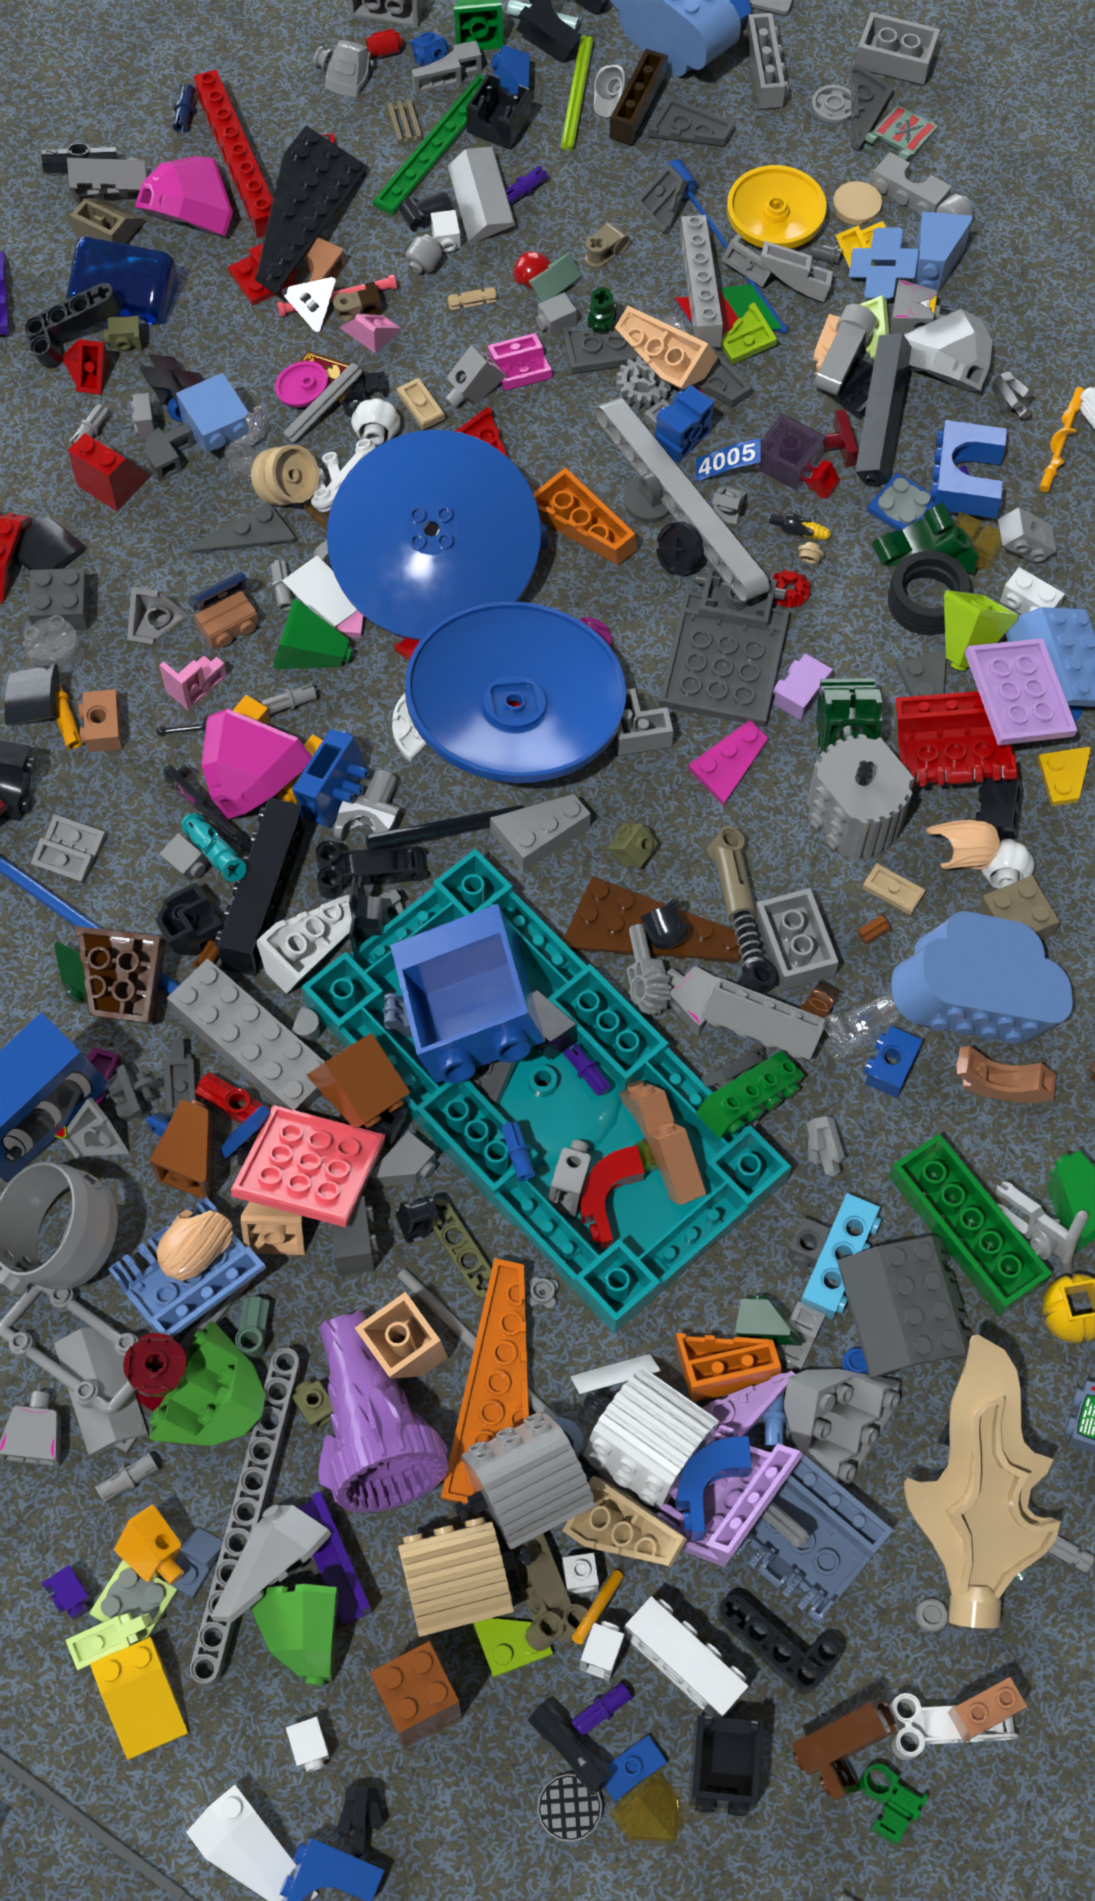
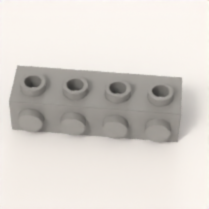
[746,13,788,109]
[701,977,825,1060]

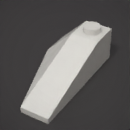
[256,895,352,994]
[186,1785,319,1901]

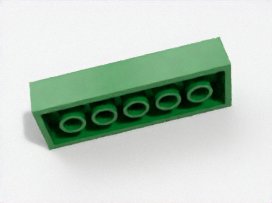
[888,1133,1052,1317]

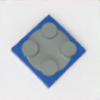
[867,472,935,531]

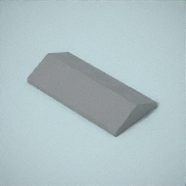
[448,147,515,243]
[54,1323,148,1457]

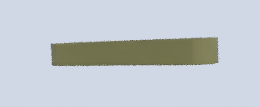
[432,1199,492,1301]

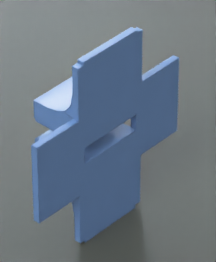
[849,228,919,299]

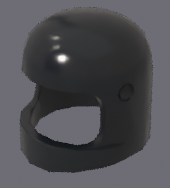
[640,898,689,950]

